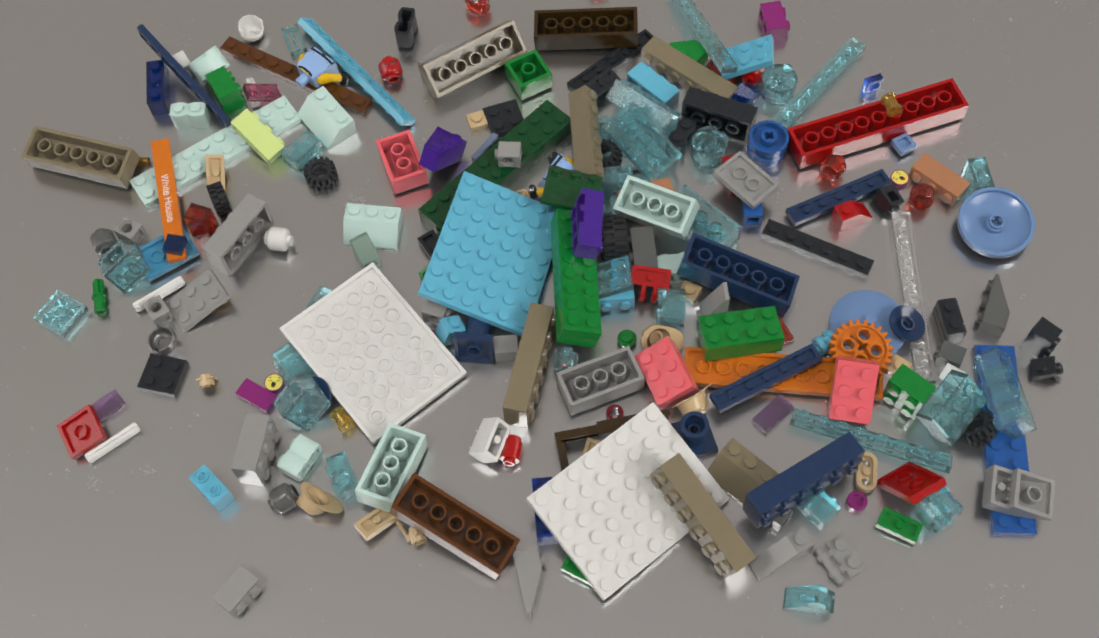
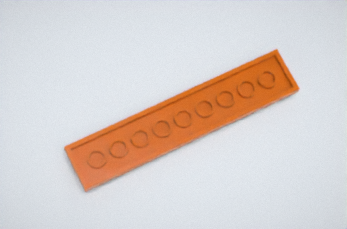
[684,347,883,401]

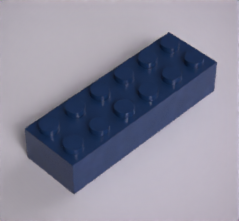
[676,233,800,317]
[742,431,865,529]

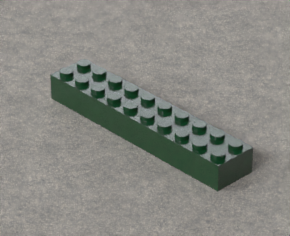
[418,100,571,236]

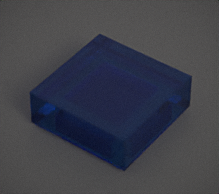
[862,73,883,94]
[162,234,187,256]

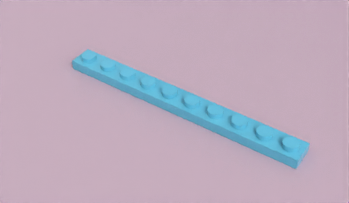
[298,17,416,126]

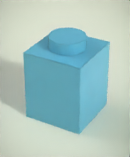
[435,315,466,346]

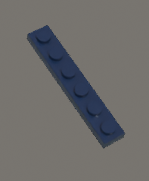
[785,169,892,227]
[709,344,823,413]

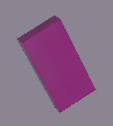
[235,378,279,414]

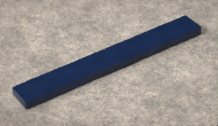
[137,24,232,127]

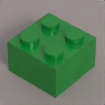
[505,49,553,100]
[205,66,247,118]
[883,363,936,420]

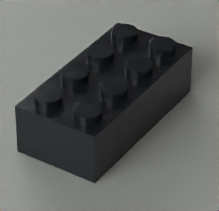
[681,87,758,145]

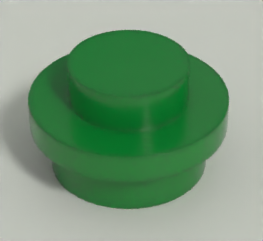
[617,330,637,348]

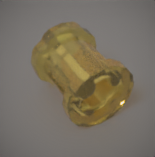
[880,92,903,117]
[330,406,355,432]

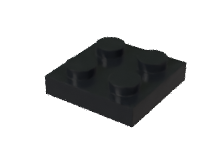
[482,99,524,138]
[137,353,189,398]

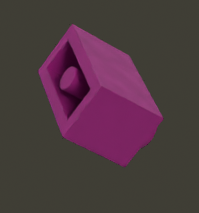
[759,1,790,40]

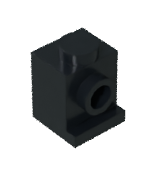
[870,183,904,215]

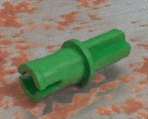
[91,279,107,315]

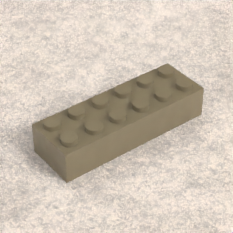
[418,20,528,98]
[21,126,140,189]
[502,302,556,428]
[650,453,756,578]

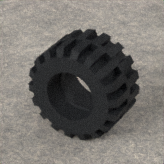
[601,213,629,263]

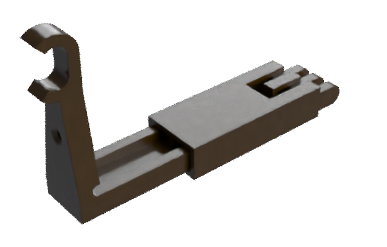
[554,409,670,471]

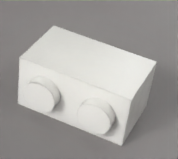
[468,417,512,463]

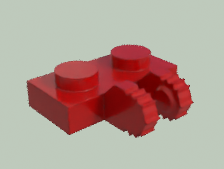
[630,265,671,303]

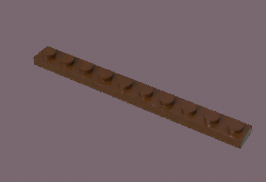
[220,36,372,116]

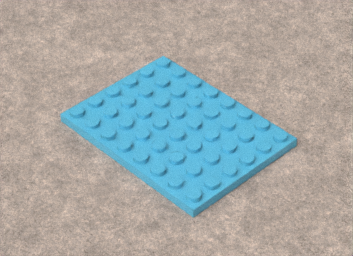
[417,171,556,337]

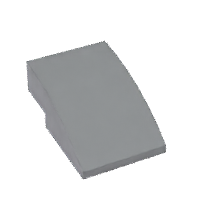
[982,464,1056,521]

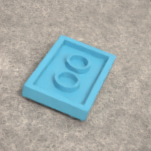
[722,34,774,80]

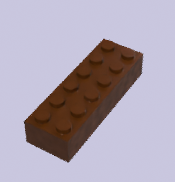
[389,473,521,580]

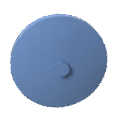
[957,187,1035,259]
[828,290,904,356]

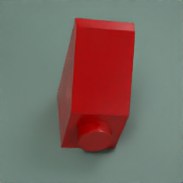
[831,200,873,233]

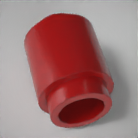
[499,435,523,466]

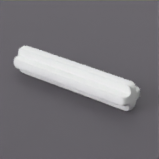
[132,276,185,312]
[84,422,140,463]

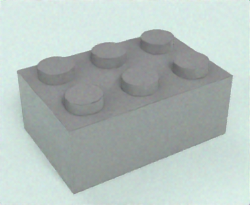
[231,412,280,486]

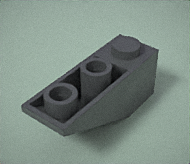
[976,274,1010,338]

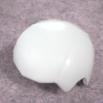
[238,15,264,42]

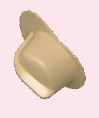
[641,324,685,352]
[672,383,712,416]
[296,482,343,515]

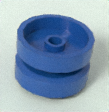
[747,120,789,167]

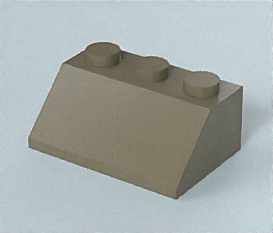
[708,438,778,505]

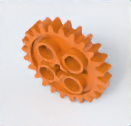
[828,319,894,377]

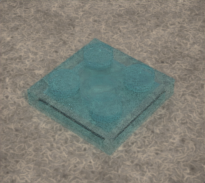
[596,255,634,299]
[33,289,89,338]

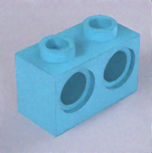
[188,464,235,513]

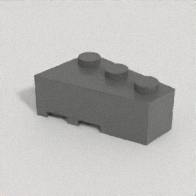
[628,226,658,287]

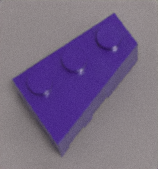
[419,126,467,172]
[571,188,604,260]

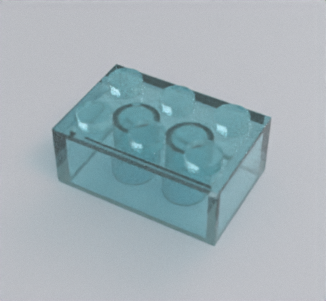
[916,369,989,446]

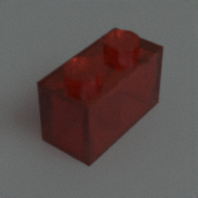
[183,203,219,241]

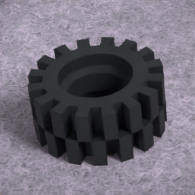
[601,139,623,174]
[303,156,338,191]
[206,181,232,217]
[957,408,999,448]

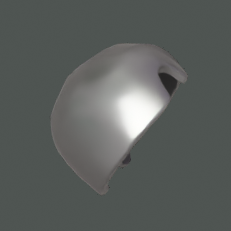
[147,326,178,355]

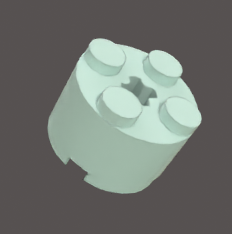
[188,45,230,85]

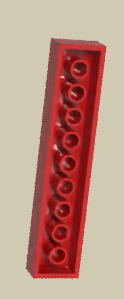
[787,78,969,169]

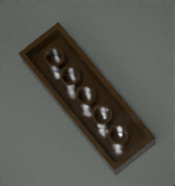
[534,7,638,51]

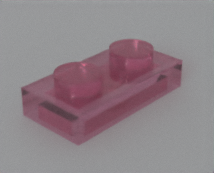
[243,83,282,102]

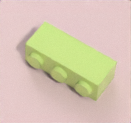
[231,109,285,165]

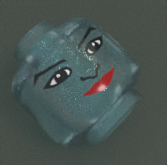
[552,347,579,372]

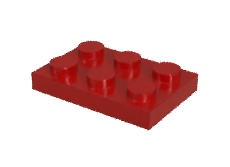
[877,461,947,504]

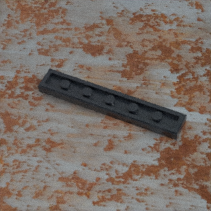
[567,29,653,91]

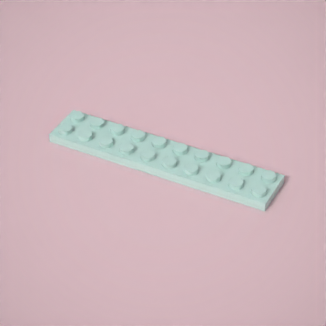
[129,95,302,209]

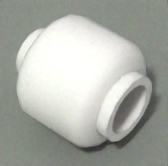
[264,227,293,252]

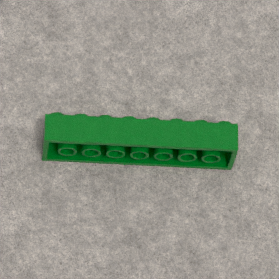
[551,208,602,348]

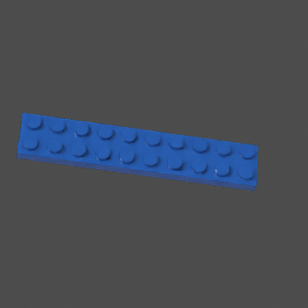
[973,345,1037,536]

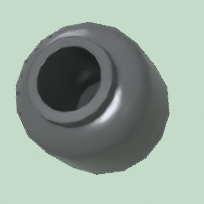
[90,228,118,256]
[268,483,299,513]

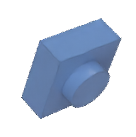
[890,132,917,157]

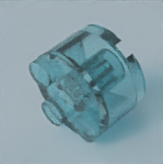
[760,64,798,105]
[690,126,728,169]
[656,288,686,328]
[913,486,964,533]

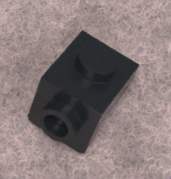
[1030,356,1064,381]

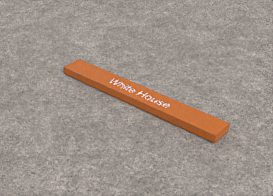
[151,138,188,264]

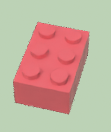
[376,129,429,194]
[634,336,700,410]
[827,355,880,424]

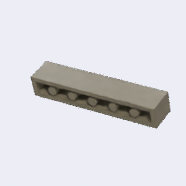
[641,36,739,100]
[568,85,604,182]

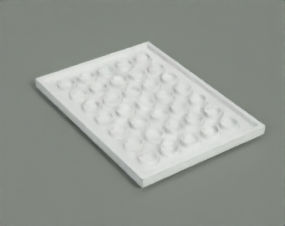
[279,262,467,445]
[526,402,730,601]

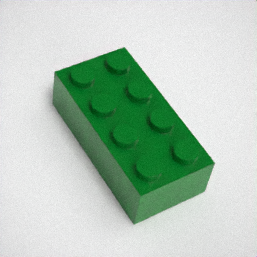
[697,306,784,362]

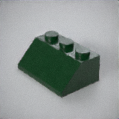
[541,165,604,211]

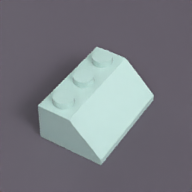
[297,86,357,151]
[343,203,404,251]

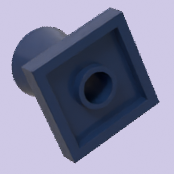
[453,315,495,364]
[671,411,718,458]

